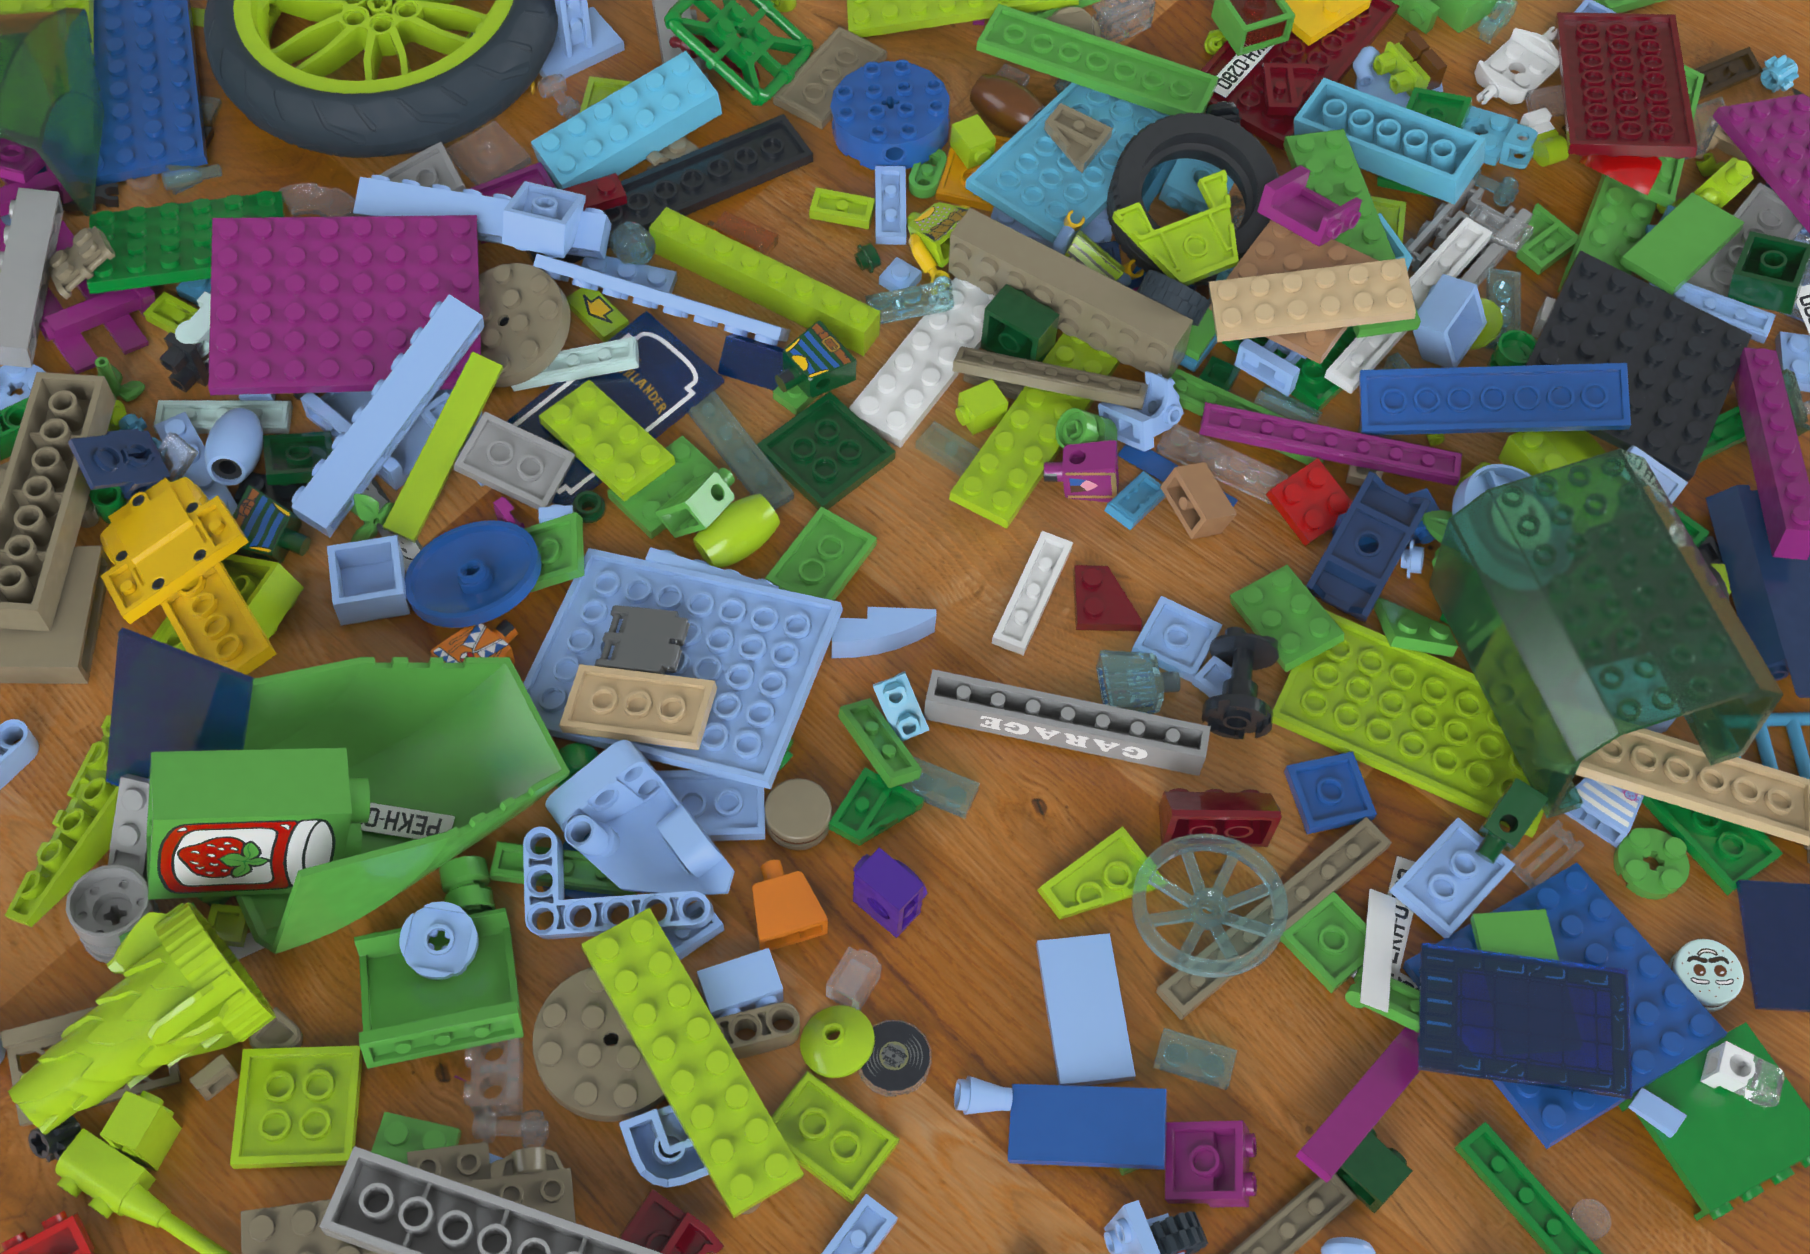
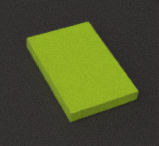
[771,1071,900,1205]

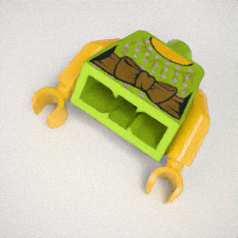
[906,202,970,295]

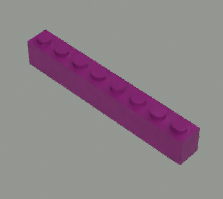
[1733,348,1810,560]

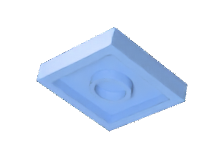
[1131,596,1222,683]

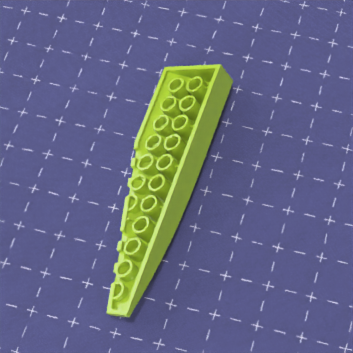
[5,554,304,927]

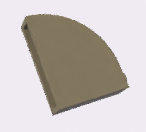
[0,546,111,684]

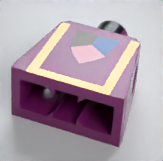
[1044,440,1119,502]

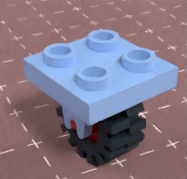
[1104,1200,1208,1254]

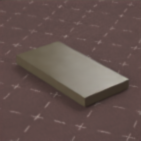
[773,27,887,129]

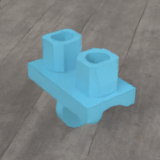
[873,671,929,742]

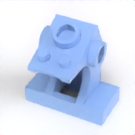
[1234,339,1307,397]
[1098,371,1184,452]

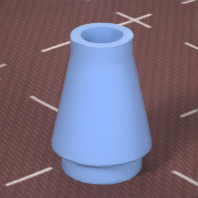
[954,1076,1013,1115]

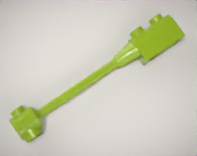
[55,1128,232,1254]

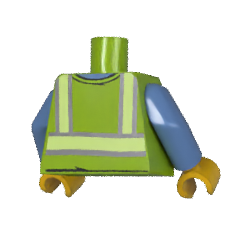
[1052,210,1144,287]

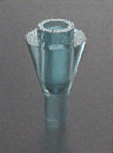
[161,164,222,195]

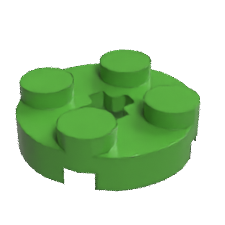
[1613,828,1690,900]

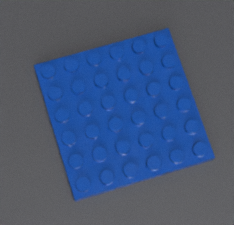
[1403,863,1728,1149]

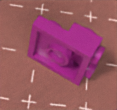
[1165,1120,1257,1207]

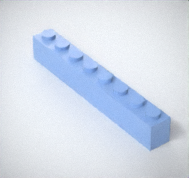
[353,175,612,260]
[291,294,484,538]

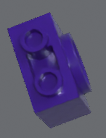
[853,847,927,938]

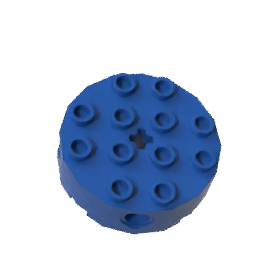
[830,60,950,170]

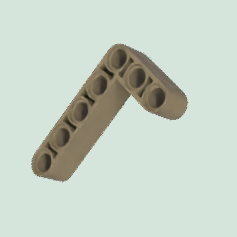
[714,1002,800,1215]

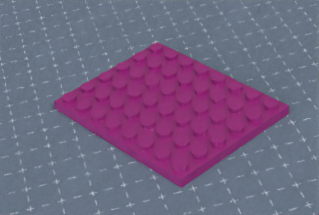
[208,215,481,395]

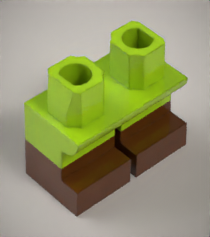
[1373,30,1447,96]

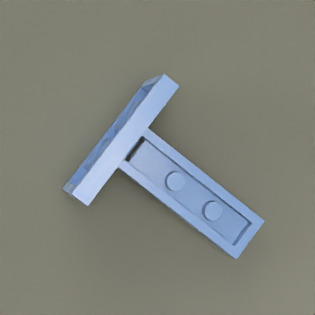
[539,0,625,86]

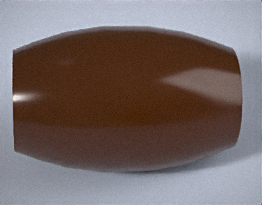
[970,74,1045,134]

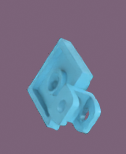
[1463,106,1538,169]

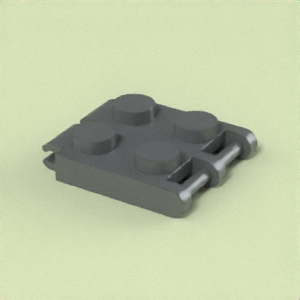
[594,605,690,674]

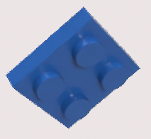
[1284,752,1377,834]

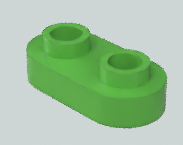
[908,149,947,199]

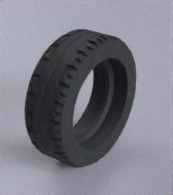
[1107,113,1279,286]

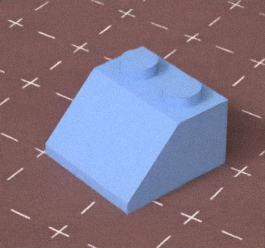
[502,181,586,258]

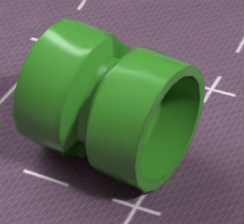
[1056,408,1117,449]
[439,856,496,915]

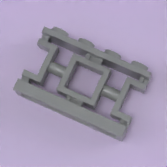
[1405,179,1533,288]

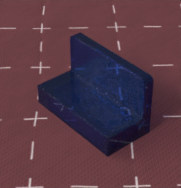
[718,334,785,390]

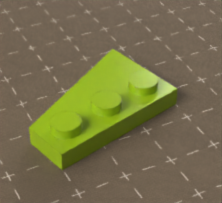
[1037,826,1168,920]

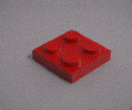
[1266,458,1352,547]

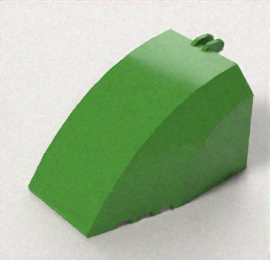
[199,657,570,954]

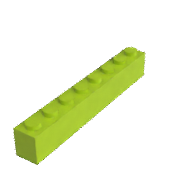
[649,207,881,356]

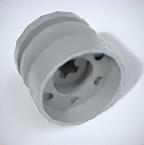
[65,865,161,963]

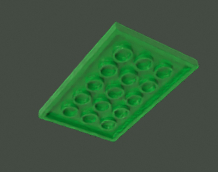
[87,191,285,294]

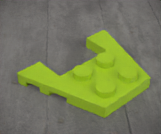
[1112,169,1239,286]

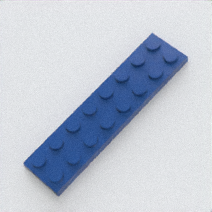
[1359,363,1631,435]

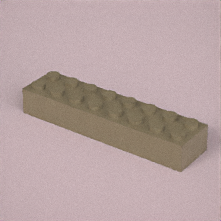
[949,208,1193,379]
[0,372,116,632]

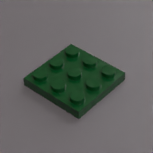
[757,391,896,510]

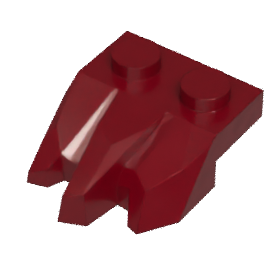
[618,1190,724,1254]

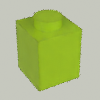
[950,114,996,169]
[955,379,1009,435]

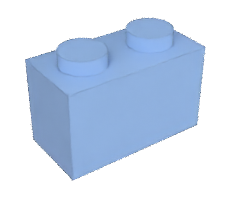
[697,948,784,1019]

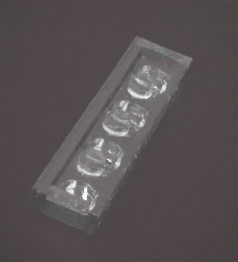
[1156,424,1289,506]

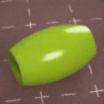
[693,493,780,568]

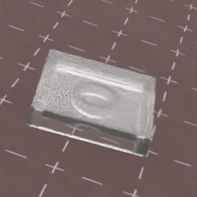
[446,121,532,186]

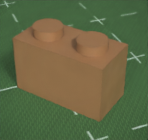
[1160,462,1237,539]

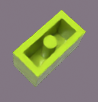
[100,1091,182,1171]

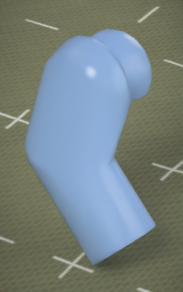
[1353,46,1380,86]

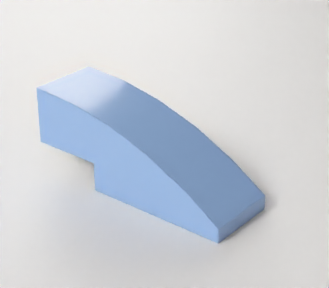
[831,607,936,658]

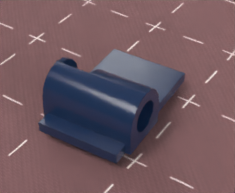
[68,428,171,500]

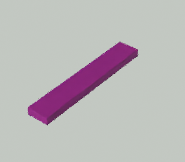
[1296,1027,1423,1183]

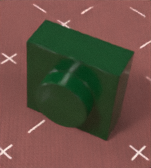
[1199,356,1241,392]

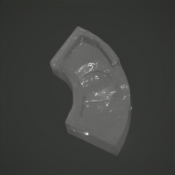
[279,183,356,217]

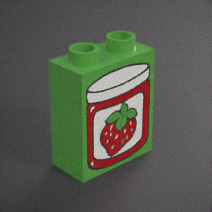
[146,748,370,900]

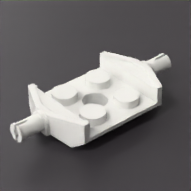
[1474,27,1560,105]

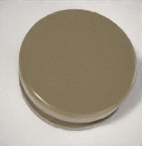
[765,778,832,850]

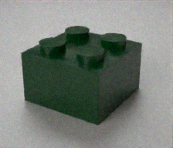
[1728,231,1810,315]
[980,284,1060,362]

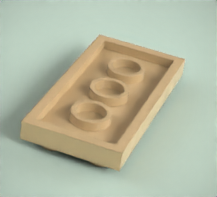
[559,664,717,750]

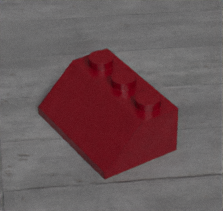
[1159,788,1282,847]

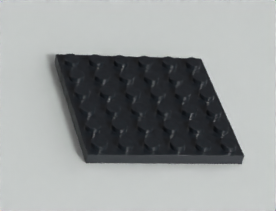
[1525,250,1752,482]

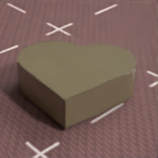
[249,1007,303,1049]

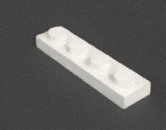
[992,531,1073,656]

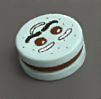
[1668,939,1744,1013]

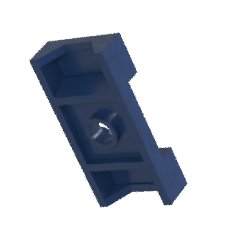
[1306,471,1431,623]

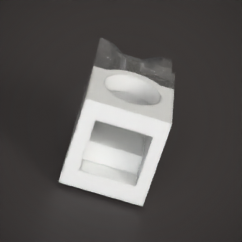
[1700,1041,1785,1107]

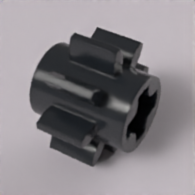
[28,1116,81,1162]

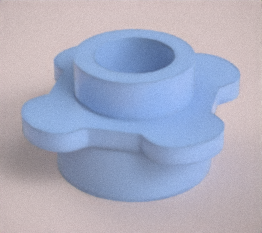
[1401,539,1424,579]

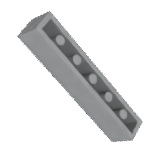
[0,187,63,368]

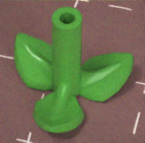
[95,357,145,402]
[350,493,395,542]

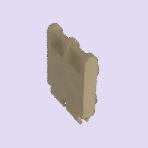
[48,226,116,299]

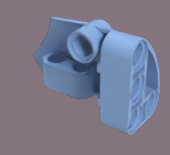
[545,740,735,895]

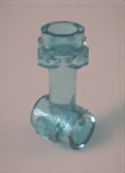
[1473,169,1519,207]

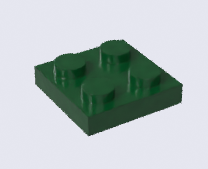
[263,431,333,486]

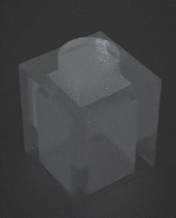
[826,947,882,1011]

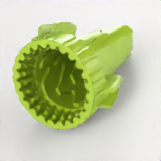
[8,902,276,1135]

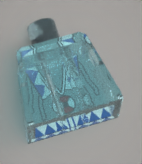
[1096,650,1180,714]

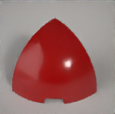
[1578,155,1662,196]

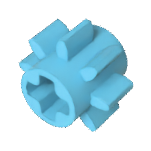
[1761,55,1799,93]

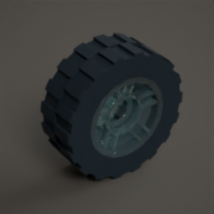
[1137,270,1211,326]

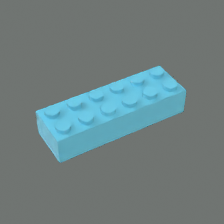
[531,51,722,189]
[1294,78,1486,205]

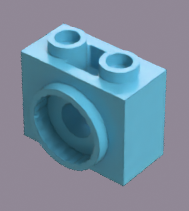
[1158,158,1234,216]

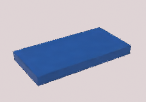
[1008,1084,1167,1170]

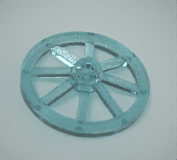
[1132,834,1288,978]

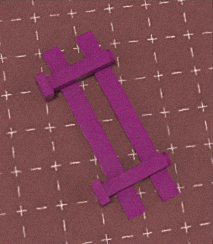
[0,157,155,374]

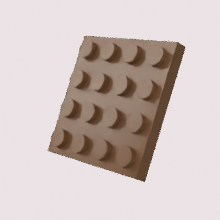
[1209,220,1378,364]

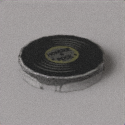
[858,1020,931,1097]

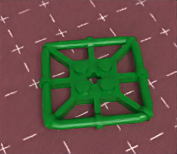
[664,0,814,106]

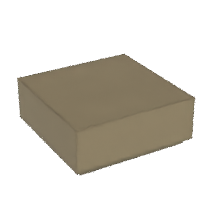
[189,1054,239,1101]

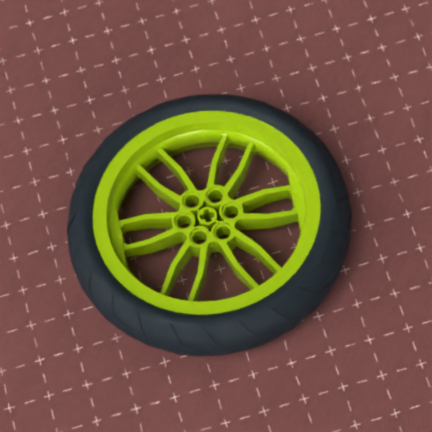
[204,0,558,158]

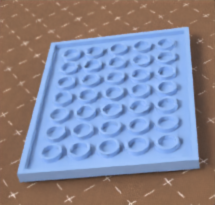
[523,548,843,789]

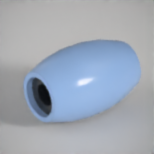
[204,408,263,486]

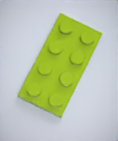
[539,380,675,502]

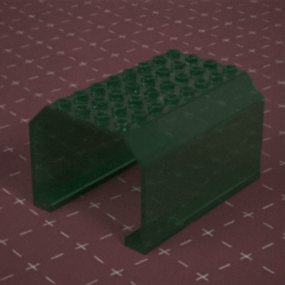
[1429,449,1783,819]

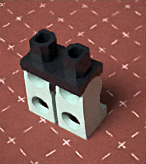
[159,291,211,392]

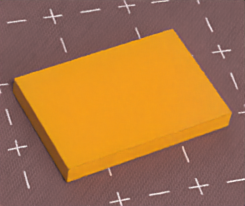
[935,134,1011,212]

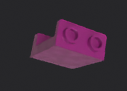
[1257,165,1362,247]

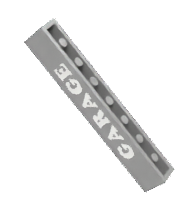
[924,669,1211,776]

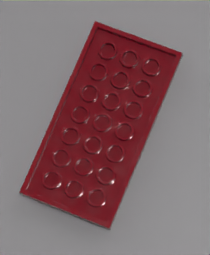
[1201,0,1399,150]
[1555,12,1698,159]

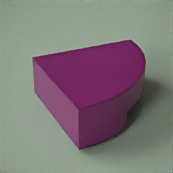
[493,496,525,529]

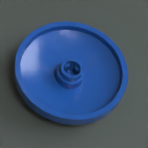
[405,520,542,628]

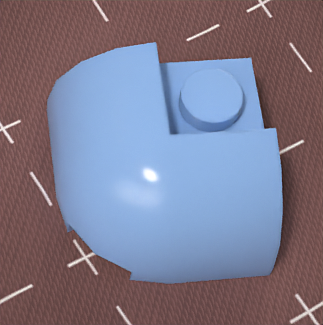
[619,1105,709,1188]

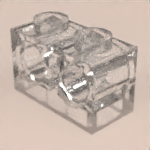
[464,1037,524,1118]

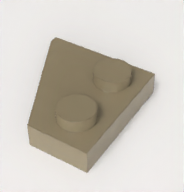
[1044,103,1113,173]

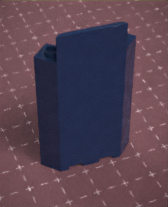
[1705,485,1810,698]

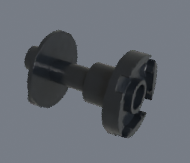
[1201,627,1279,739]

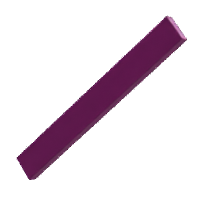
[1199,402,1462,486]

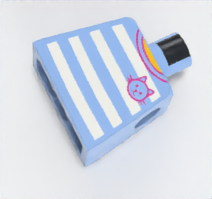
[1558,777,1644,848]

